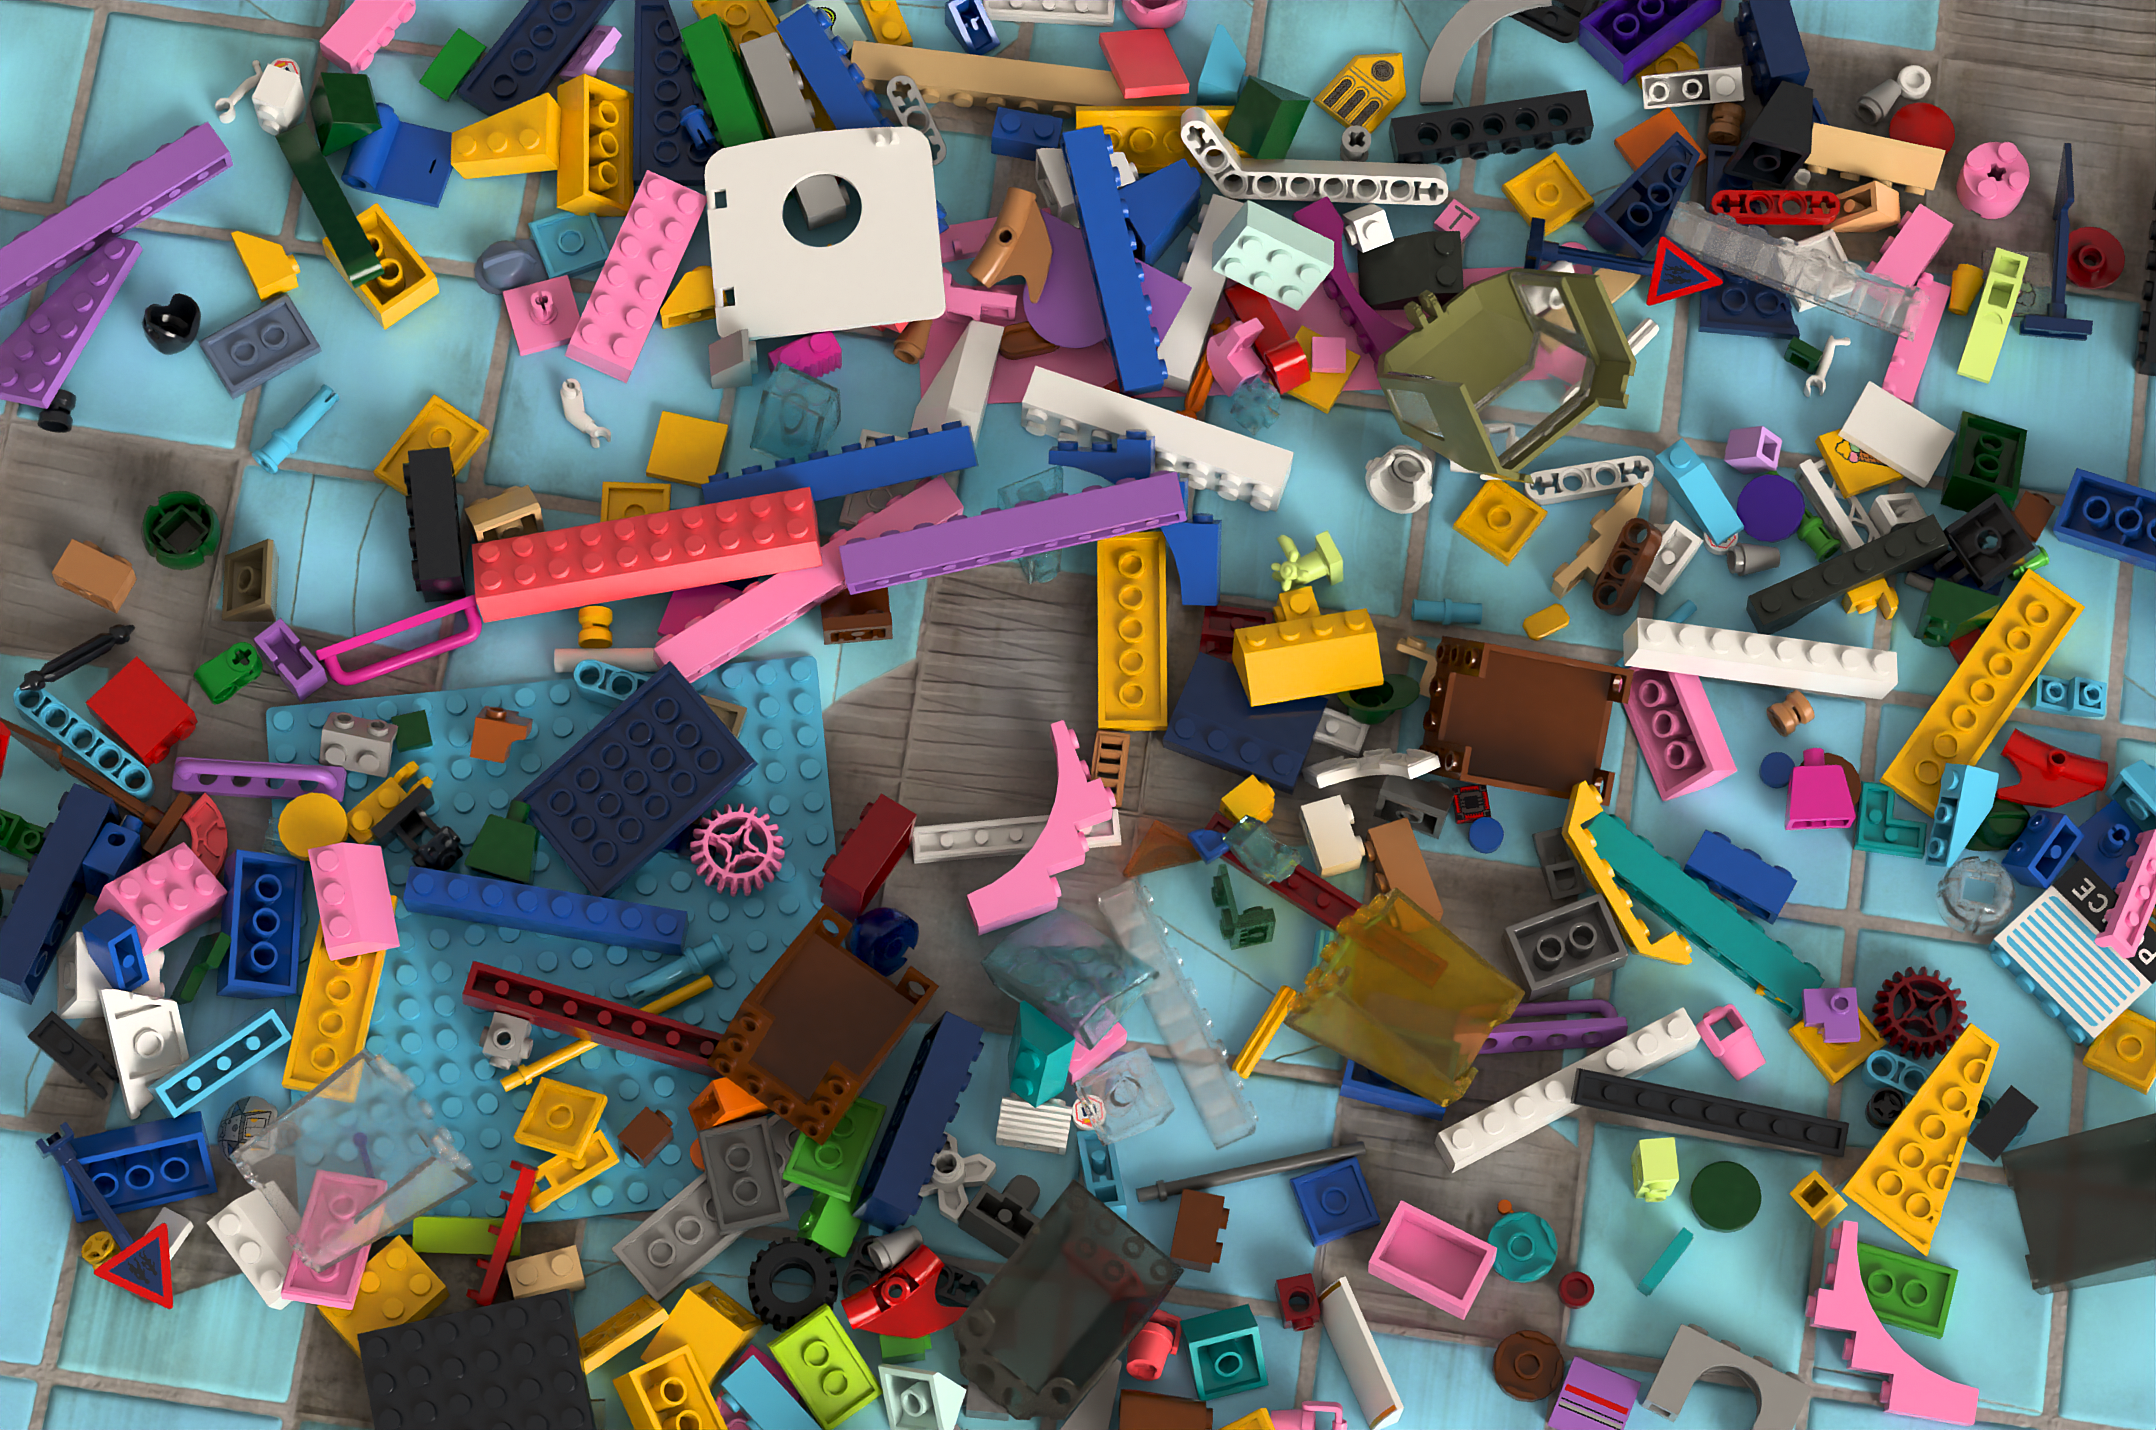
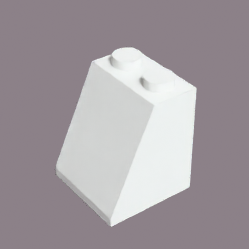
[1035,148,1139,228]
[57,931,165,1019]

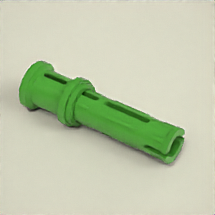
[1765,471,1842,562]

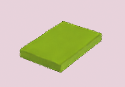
[767,1303,883,1430]

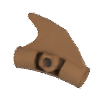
[966,187,1053,304]

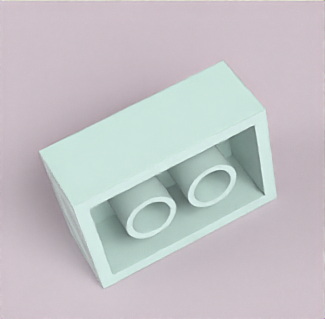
[1212,200,1334,311]

